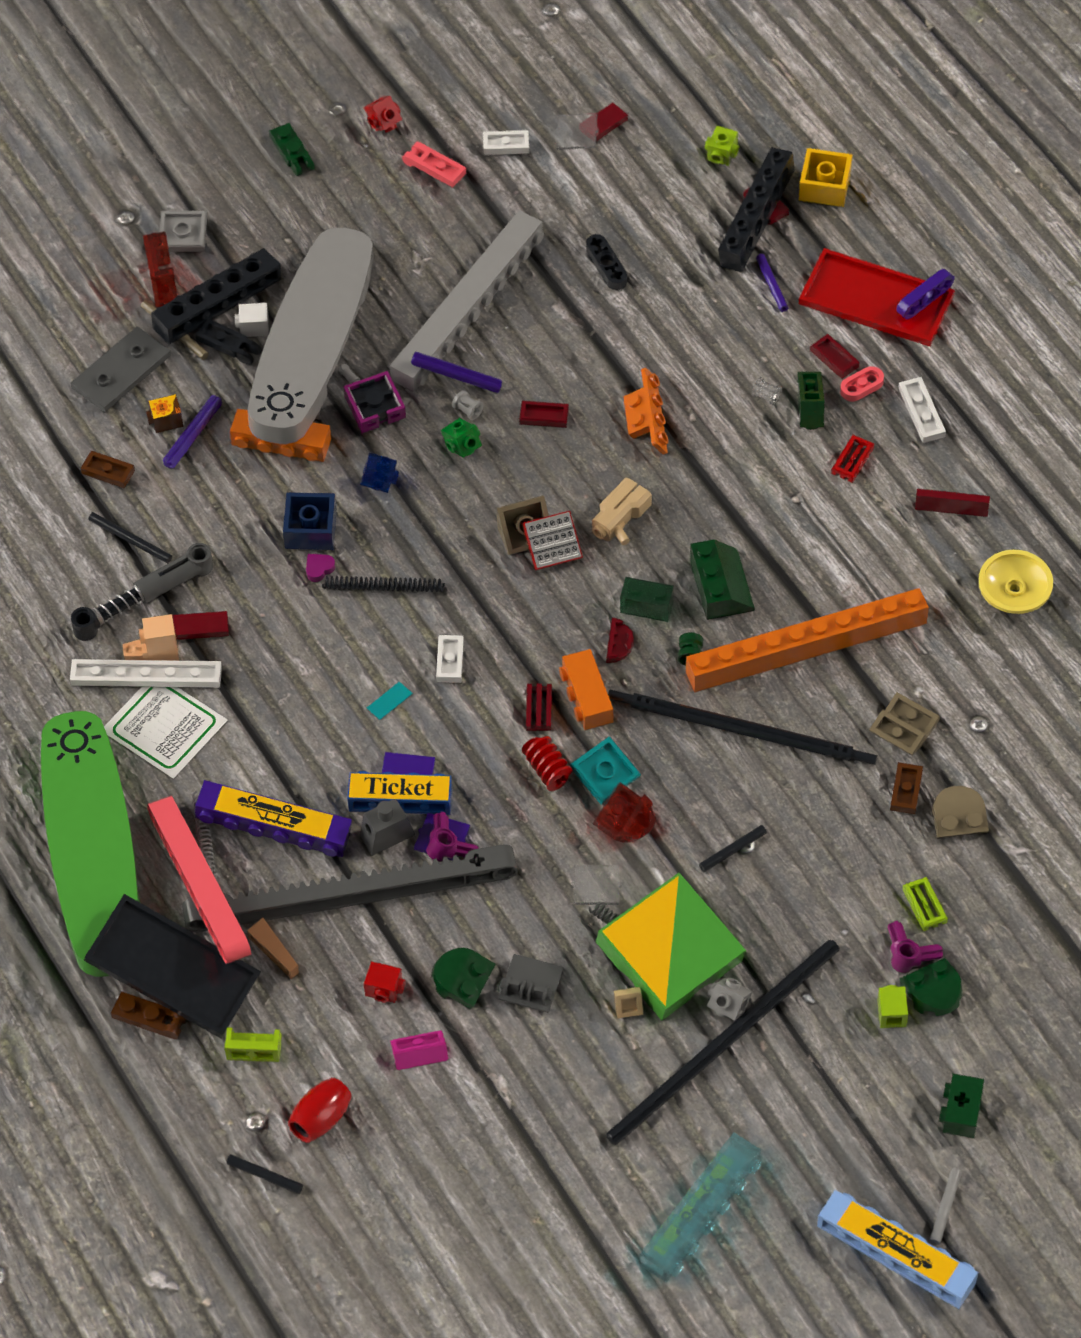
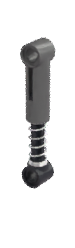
[71,543,213,641]

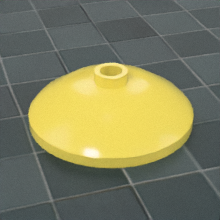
[978,550,1053,614]

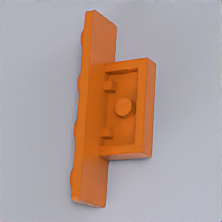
[623,367,668,455]

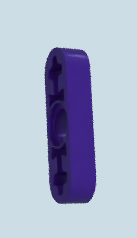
[896,269,955,319]

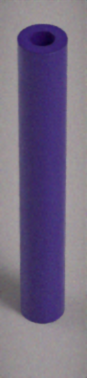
[756,254,789,312]

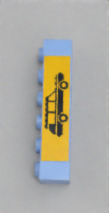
[817,1190,978,1309]

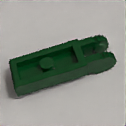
[269,123,315,176]

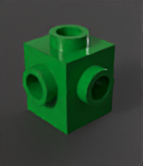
[441,418,482,458]

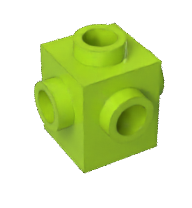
[705,126,739,166]

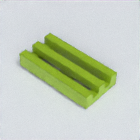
[902,877,948,932]

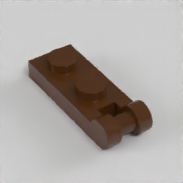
[111,991,187,1039]

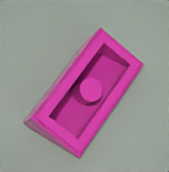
[390,1030,448,1070]

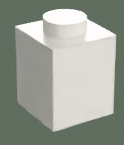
[235,303,269,337]

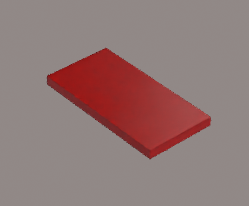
[798,248,955,347]

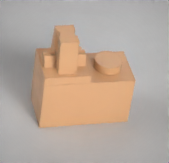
[123,614,179,661]

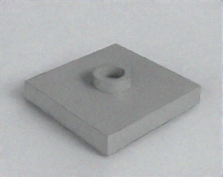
[158,211,207,252]

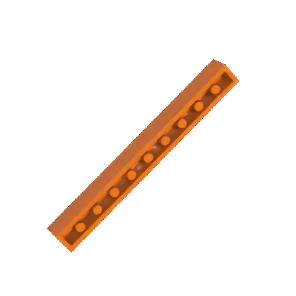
[686,588,929,693]

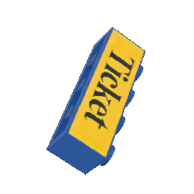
[347,771,452,815]

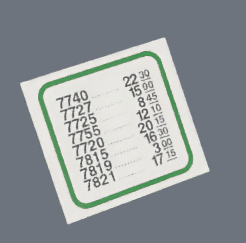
[104,687,228,779]

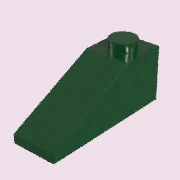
[798,372,825,430]

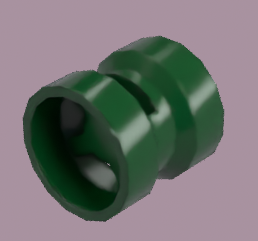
[678,632,704,666]

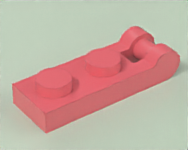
[402,142,466,188]

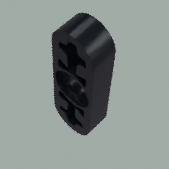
[586,234,627,290]

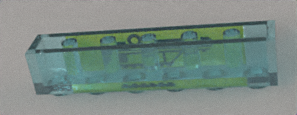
[640,1132,762,1283]

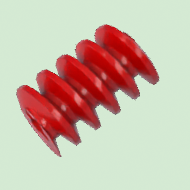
[522,736,573,791]

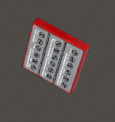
[522,511,583,571]

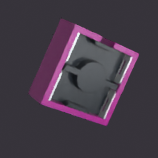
[343,371,406,433]

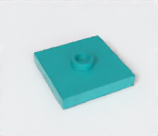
[570,736,641,805]

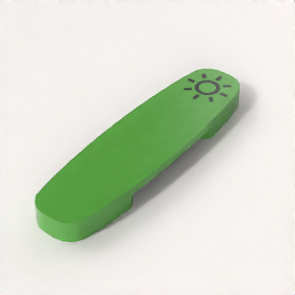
[41,711,140,977]

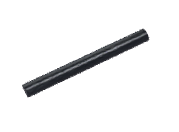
[88,512,172,564]

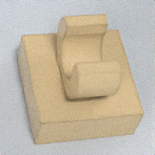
[614,987,643,1019]

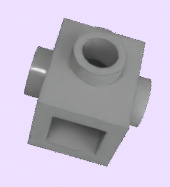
[707,978,753,1020]

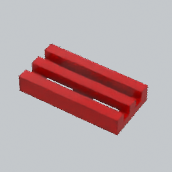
[831,435,874,483]

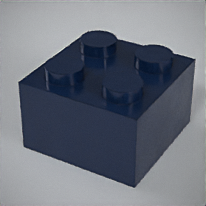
[283,492,337,550]

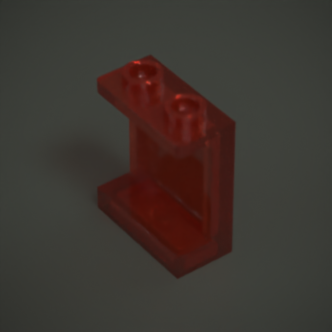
[143,232,177,307]

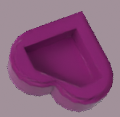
[306,554,335,582]

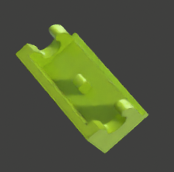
[224,1027,282,1062]

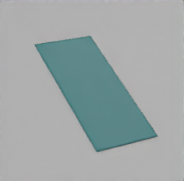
[367,681,413,720]

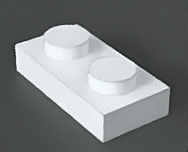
[483,130,529,155]
[436,635,464,683]

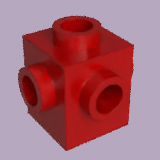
[363,95,403,133]

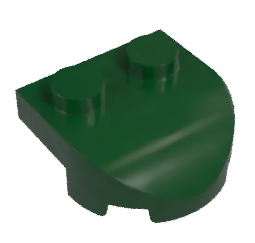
[431,948,496,1010]
[899,958,963,1016]

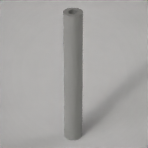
[930,1168,962,1245]

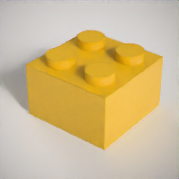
[799,148,853,207]

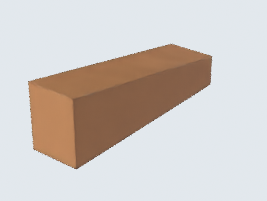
[247,918,299,979]

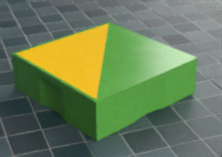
[596,873,746,1021]

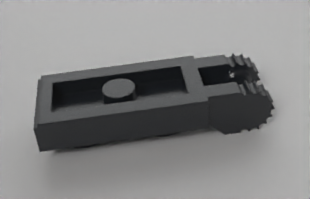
[195,318,262,365]

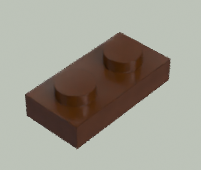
[80,450,135,489]
[890,762,923,814]

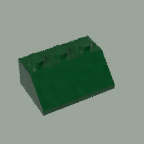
[690,539,755,620]

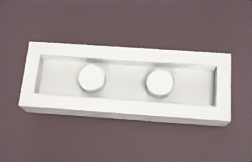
[898,377,946,443]

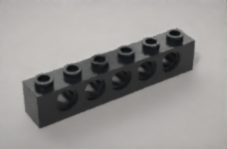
[718,147,795,272]
[151,248,281,345]

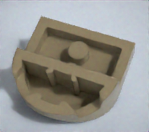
[932,786,989,838]

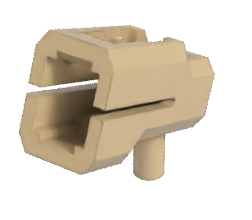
[592,478,652,545]

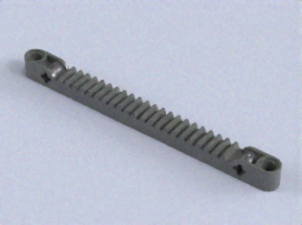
[182,845,518,933]

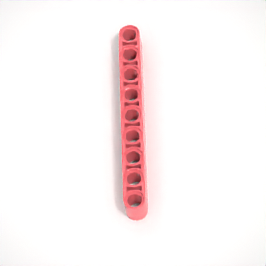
[147,796,251,964]

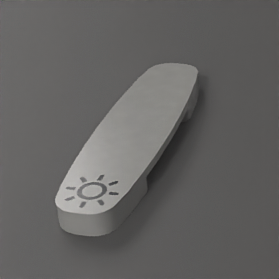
[248,227,373,444]

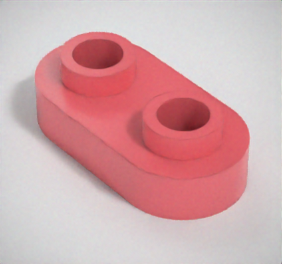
[840,366,884,402]

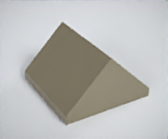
[497,495,549,555]

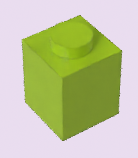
[877,985,908,1028]

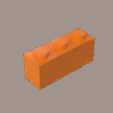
[559,649,613,730]

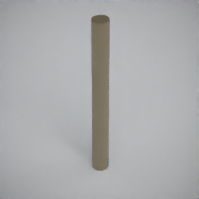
[141,300,209,360]

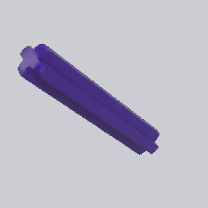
[411,351,502,393]
[163,395,222,469]

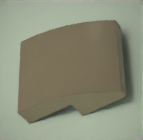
[869,692,940,756]

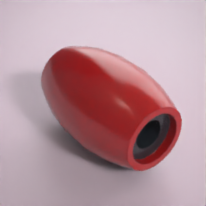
[288,1077,352,1143]

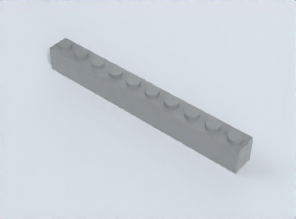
[390,210,544,392]

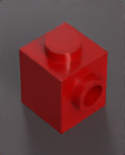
[364,961,406,1003]

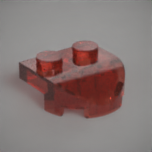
[592,782,656,843]

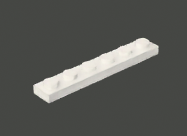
[70,659,222,688]

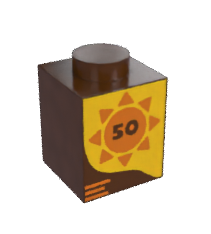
[146,394,184,433]

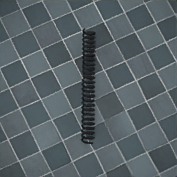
[322,575,445,593]

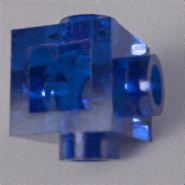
[360,452,399,493]

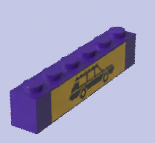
[195,780,352,857]

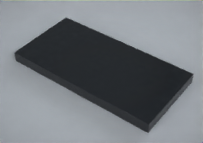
[84,894,261,1039]

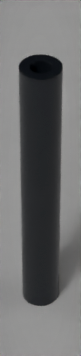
[699,825,767,872]
[226,1154,303,1194]

